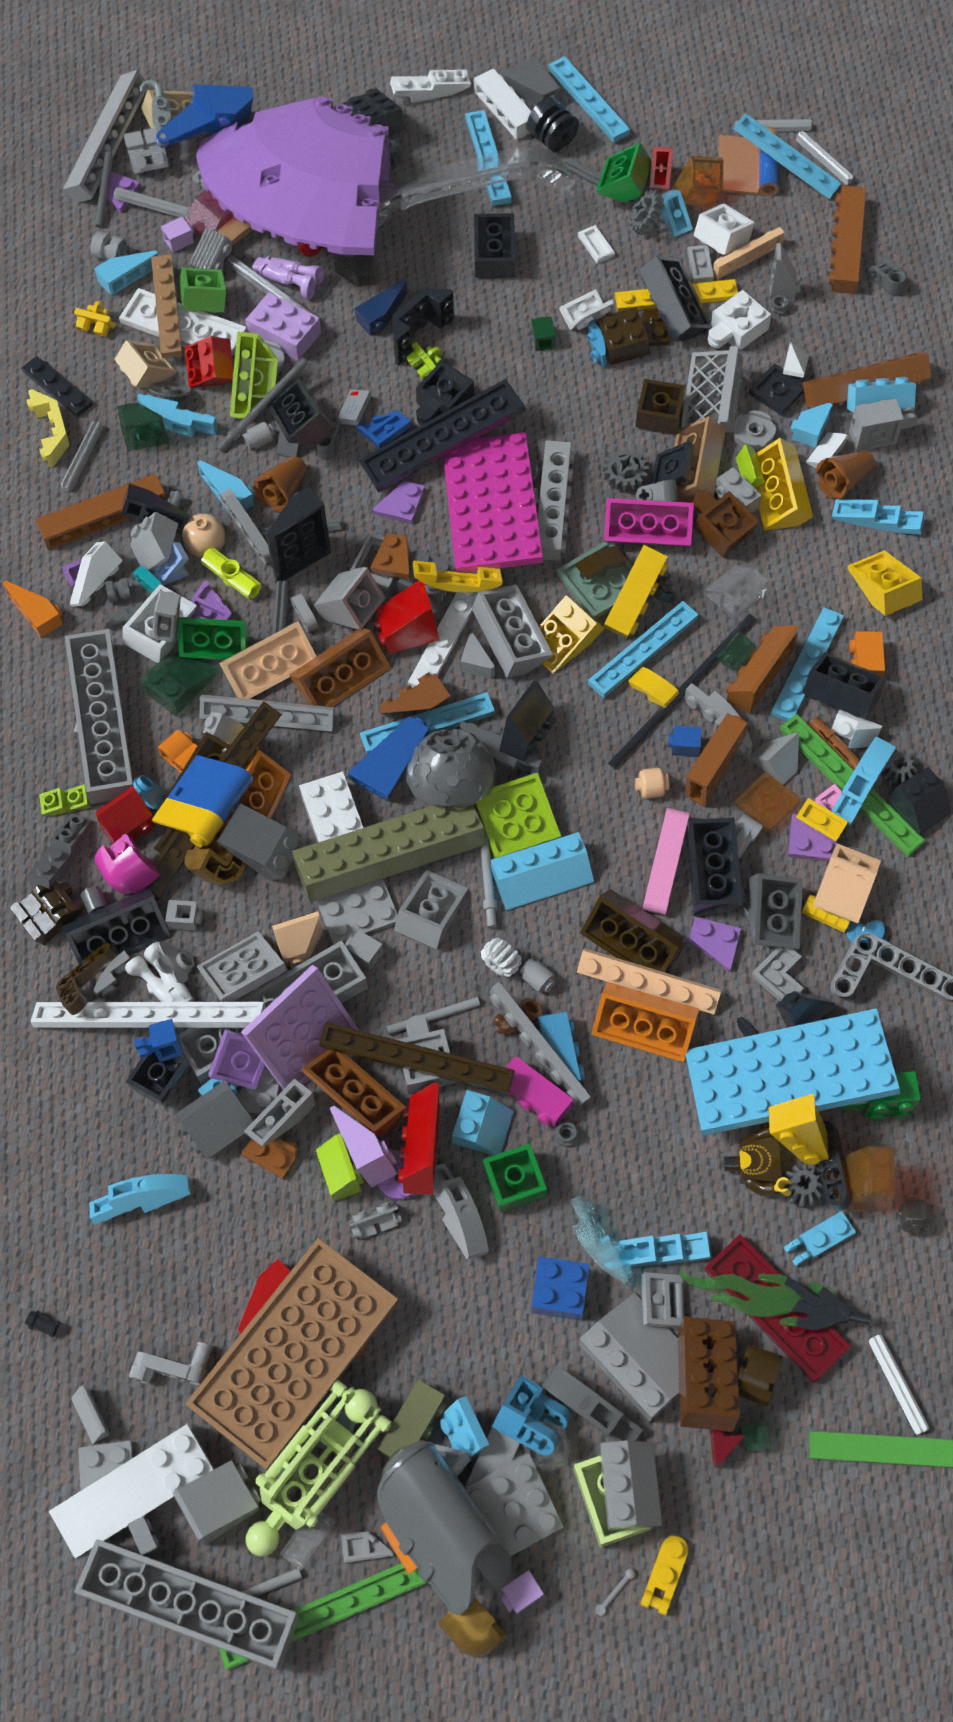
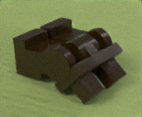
[10,880,85,945]

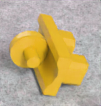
[74,301,116,337]

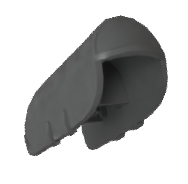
[377,1441,512,1615]

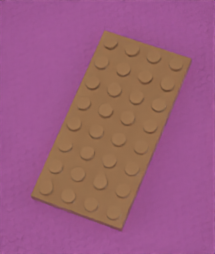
[185,1238,398,1471]

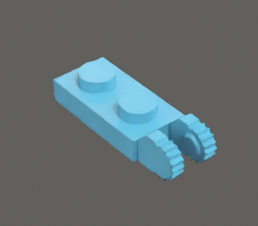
[784,1211,856,1266]

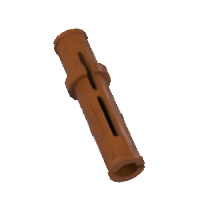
[808,716,860,770]

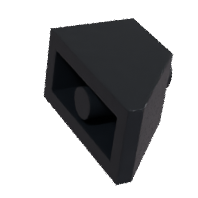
[776,991,836,1028]

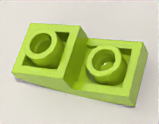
[39,784,91,816]

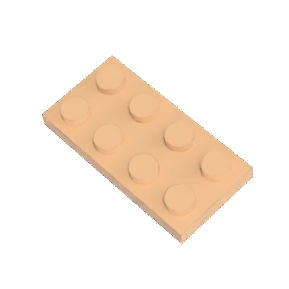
[219,622,317,699]

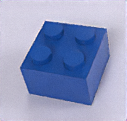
[531,1257,589,1321]

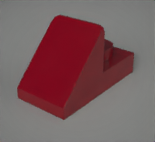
[709,1429,744,1468]

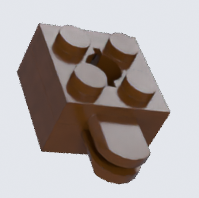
[692,490,759,558]

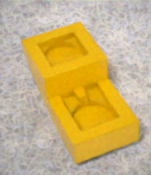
[628,666,679,708]

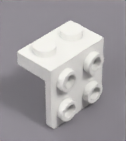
[559,289,615,330]

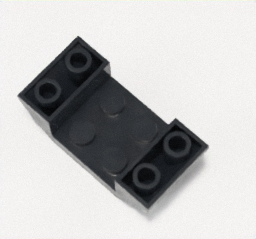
[393,289,454,366]

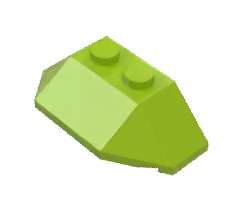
[230,331,278,419]

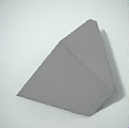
[748,732,799,786]

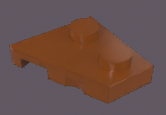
[370,533,411,580]

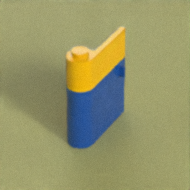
[152,755,254,847]

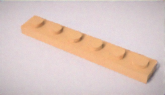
[577,948,722,1015]

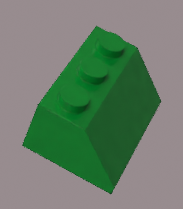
[596,142,652,202]
[178,617,249,660]

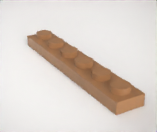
[151,254,183,359]

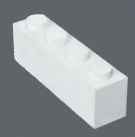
[474,69,531,140]

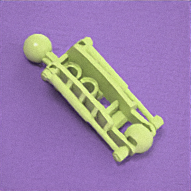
[245,1380,392,1557]

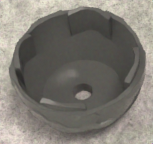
[406,729,497,807]

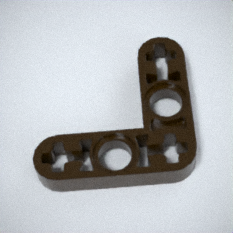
[56,943,117,1015]

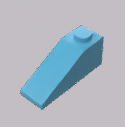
[94,250,159,296]
[197,460,255,510]

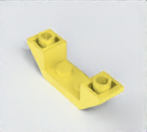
[27,389,70,468]

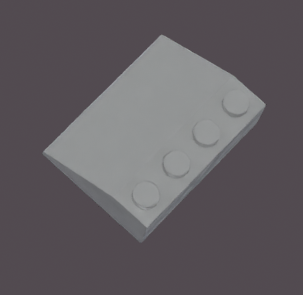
[579,1292,679,1422]

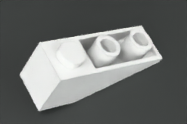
[70,541,123,606]

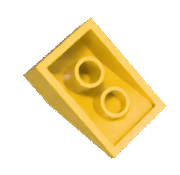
[848,550,923,616]

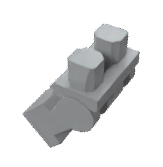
[123,128,169,174]

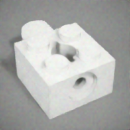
[708,290,771,350]

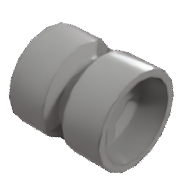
[90,231,128,260]

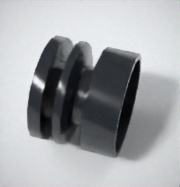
[526,97,579,152]

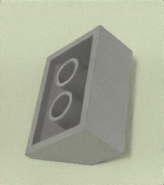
[599,1441,662,1531]

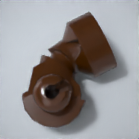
[493,998,542,1034]

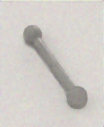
[595,1569,636,1616]

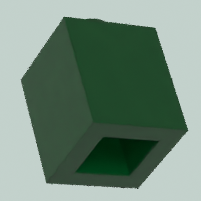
[531,316,556,351]

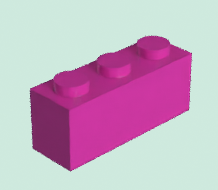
[504,1056,573,1128]

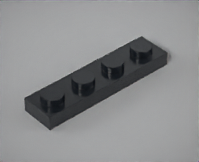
[21,356,93,418]

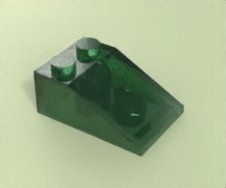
[139,651,221,717]

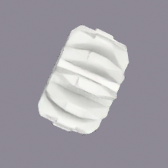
[481,938,522,978]

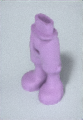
[252,257,324,300]

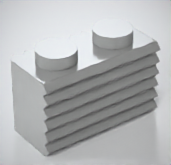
[189,228,232,270]
[152,591,181,642]

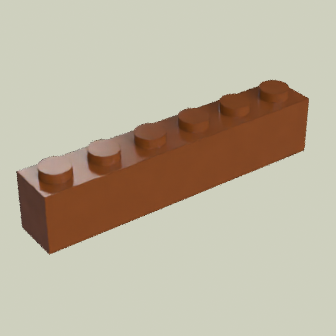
[828,185,866,294]
[802,352,932,408]
[35,473,167,550]

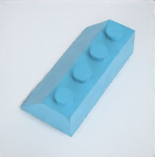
[491,832,594,911]

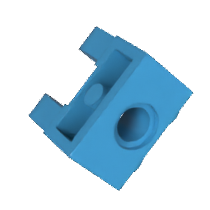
[492,1375,571,1455]

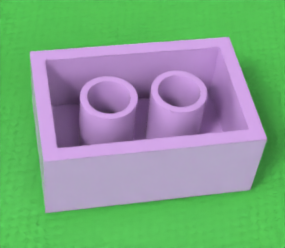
[245,292,321,360]

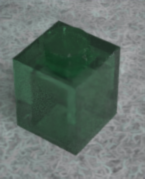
[716,632,756,670]

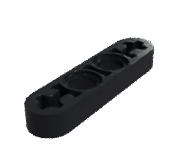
[819,1121,852,1210]

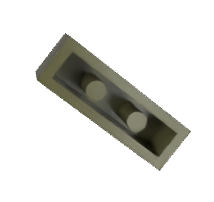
[378,1380,447,1459]

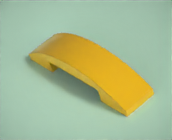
[413,561,502,593]

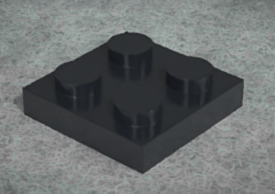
[749,363,804,416]
[651,441,694,485]

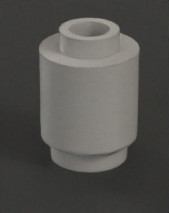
[243,422,275,450]
[520,958,555,993]

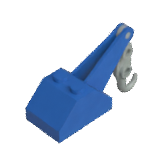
[140,80,254,148]

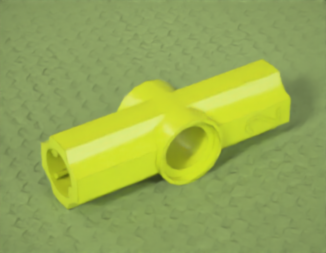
[201,548,262,599]

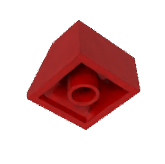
[95,786,156,844]

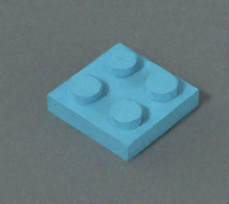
[440,1396,489,1463]

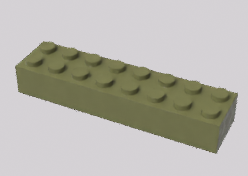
[292,805,485,902]

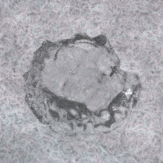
[522,1421,571,1472]

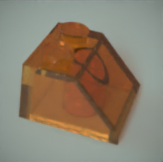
[672,156,724,205]

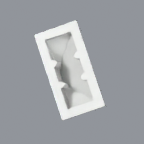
[783,342,809,378]

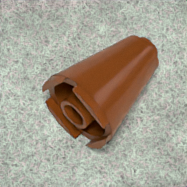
[816,451,875,499]
[252,456,307,512]

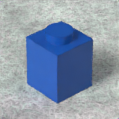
[668,725,701,757]

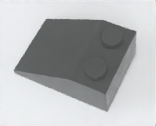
[216,803,304,881]
[747,873,803,950]

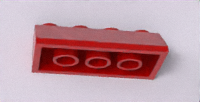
[398,1083,440,1195]

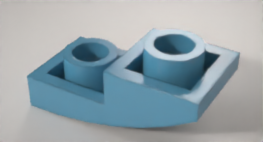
[587,321,607,369]

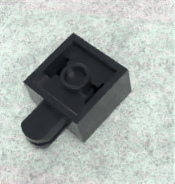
[416,361,475,425]

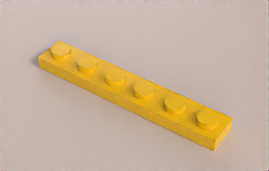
[614,279,738,312]

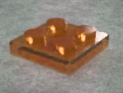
[734,771,800,833]

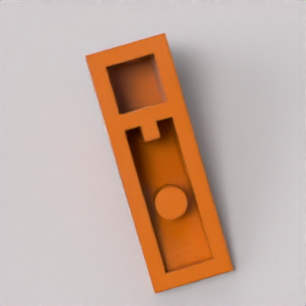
[2,581,63,638]

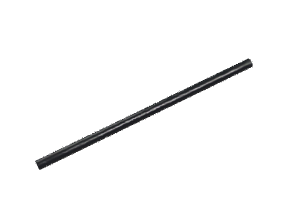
[608,614,755,769]

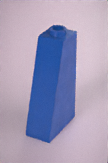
[348,716,429,801]

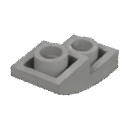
[94,951,130,997]

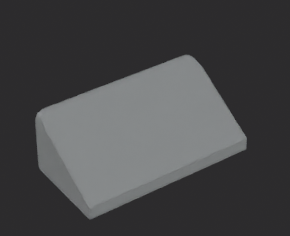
[72,1385,110,1444]

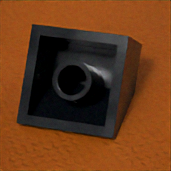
[887,767,951,835]
[125,1052,190,1103]

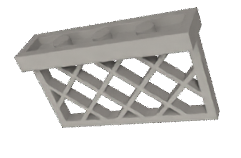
[681,346,744,432]

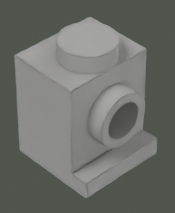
[165,900,203,930]

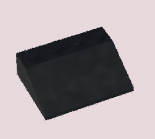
[266,487,331,583]

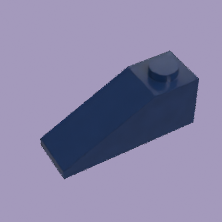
[355,279,407,336]

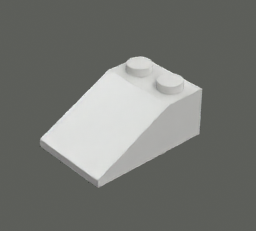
[122,585,197,664]

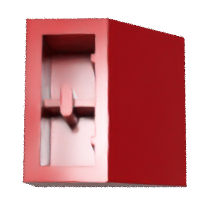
[185,336,234,388]

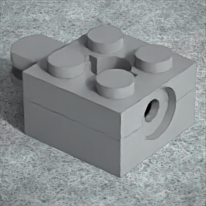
[849,399,918,451]
[398,1015,456,1094]

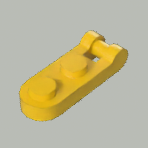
[640,1536,688,1616]

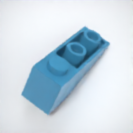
[538,1012,584,1084]

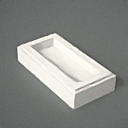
[578,225,615,264]

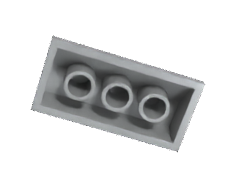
[472,585,553,678]

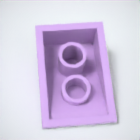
[330,1106,398,1187]

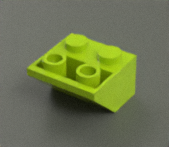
[316,1133,364,1201]

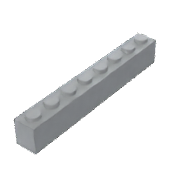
[63,70,148,203]

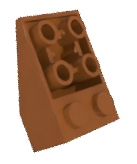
[378,672,450,714]

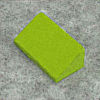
[736,444,765,489]

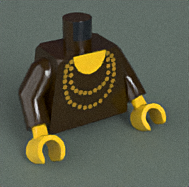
[723,1125,792,1196]

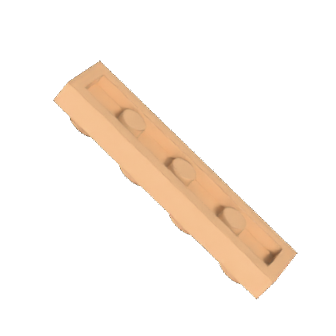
[713,227,784,280]

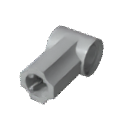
[735,813,764,859]

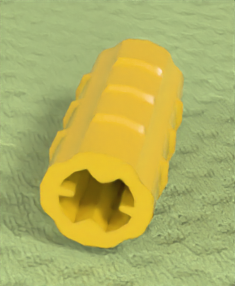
[801,894,851,933]

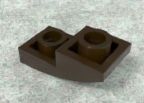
[576,546,627,580]

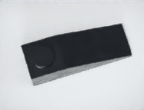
[121,483,190,534]

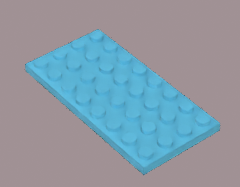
[686,1008,900,1136]

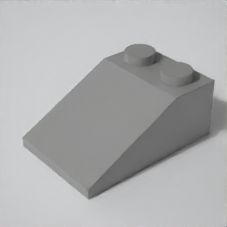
[394,870,468,949]

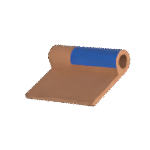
[718,128,779,196]

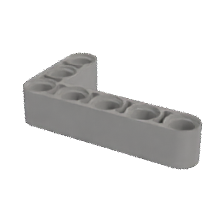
[830,933,953,1001]

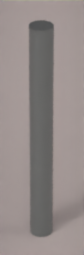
[95,152,113,228]

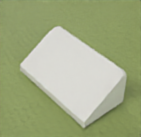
[806,432,848,468]

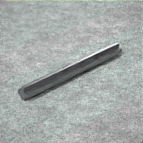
[227,255,318,317]

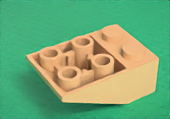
[813,844,881,923]

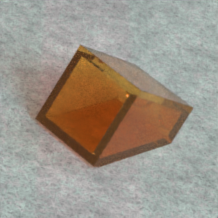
[834,1146,895,1212]

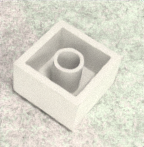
[694,204,755,255]

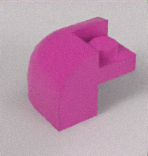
[95,833,160,894]

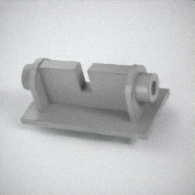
[349,1202,402,1240]

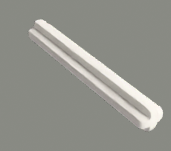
[869,1335,929,1435]

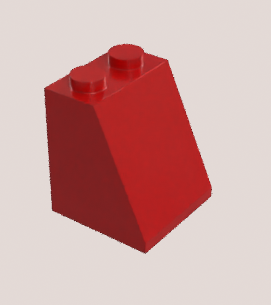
[374,581,440,654]

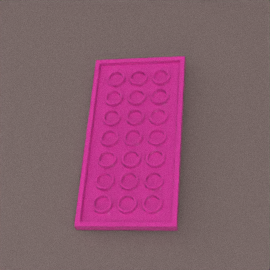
[444,432,543,573]

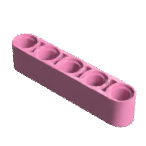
[643,808,690,915]

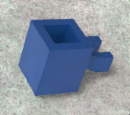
[134,1018,183,1062]

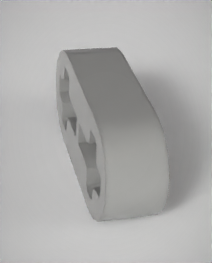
[290,594,318,632]

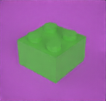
[180,268,226,313]

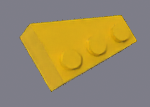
[769,1093,829,1165]

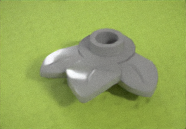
[156,941,194,983]

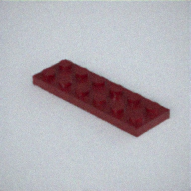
[704,1234,851,1383]

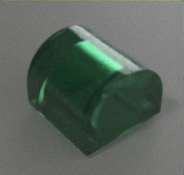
[741,1421,772,1453]

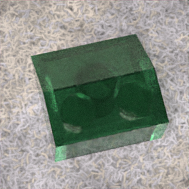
[117,402,169,451]

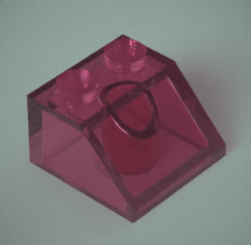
[184,190,234,240]

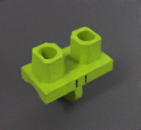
[406,342,443,380]

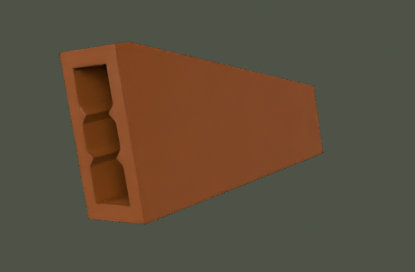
[686,713,748,808]

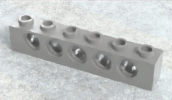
[538,441,575,561]

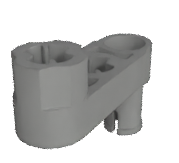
[129,1342,213,1386]

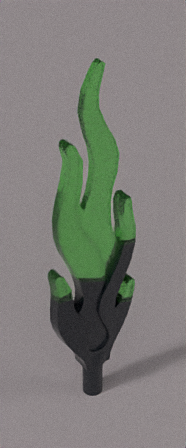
[679,1271,871,1331]

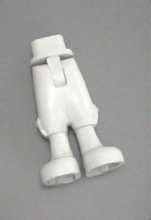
[125,942,195,1002]

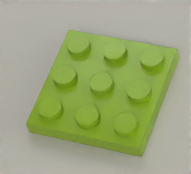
[475,773,561,858]

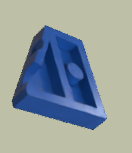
[354,411,412,449]

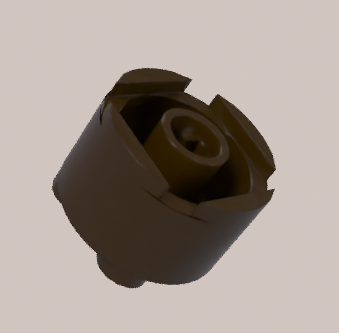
[738,1345,783,1407]

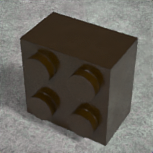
[597,307,650,365]
[635,379,686,435]

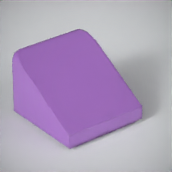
[62,559,82,587]

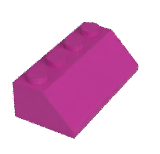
[604,498,694,546]

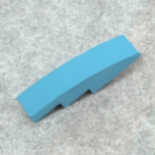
[832,499,925,534]
[604,1232,712,1269]

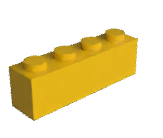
[603,545,669,638]

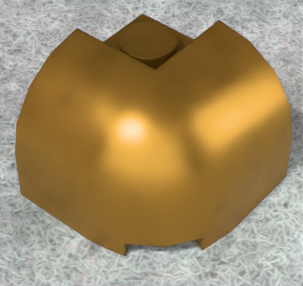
[185,835,247,885]
[438,1597,507,1657]

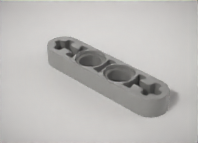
[219,488,271,564]

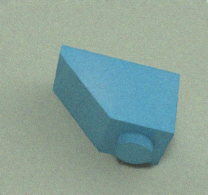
[660,190,693,237]
[790,403,832,448]

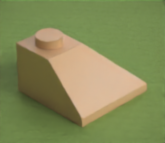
[272,912,323,968]

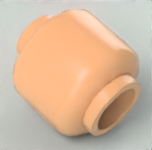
[634,768,669,799]

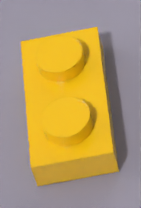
[796,798,848,842]

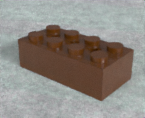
[678,1316,739,1432]

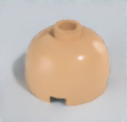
[182,514,225,557]

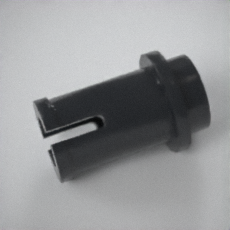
[25,1310,60,1337]

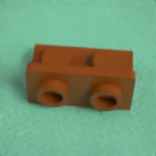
[241,1137,299,1180]

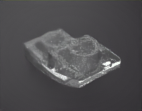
[280,1511,336,1571]

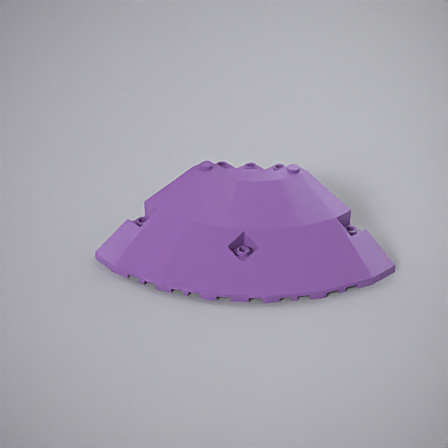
[196,97,391,255]

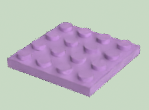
[241,965,359,1090]

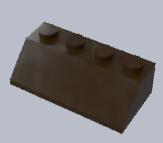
[580,889,688,973]

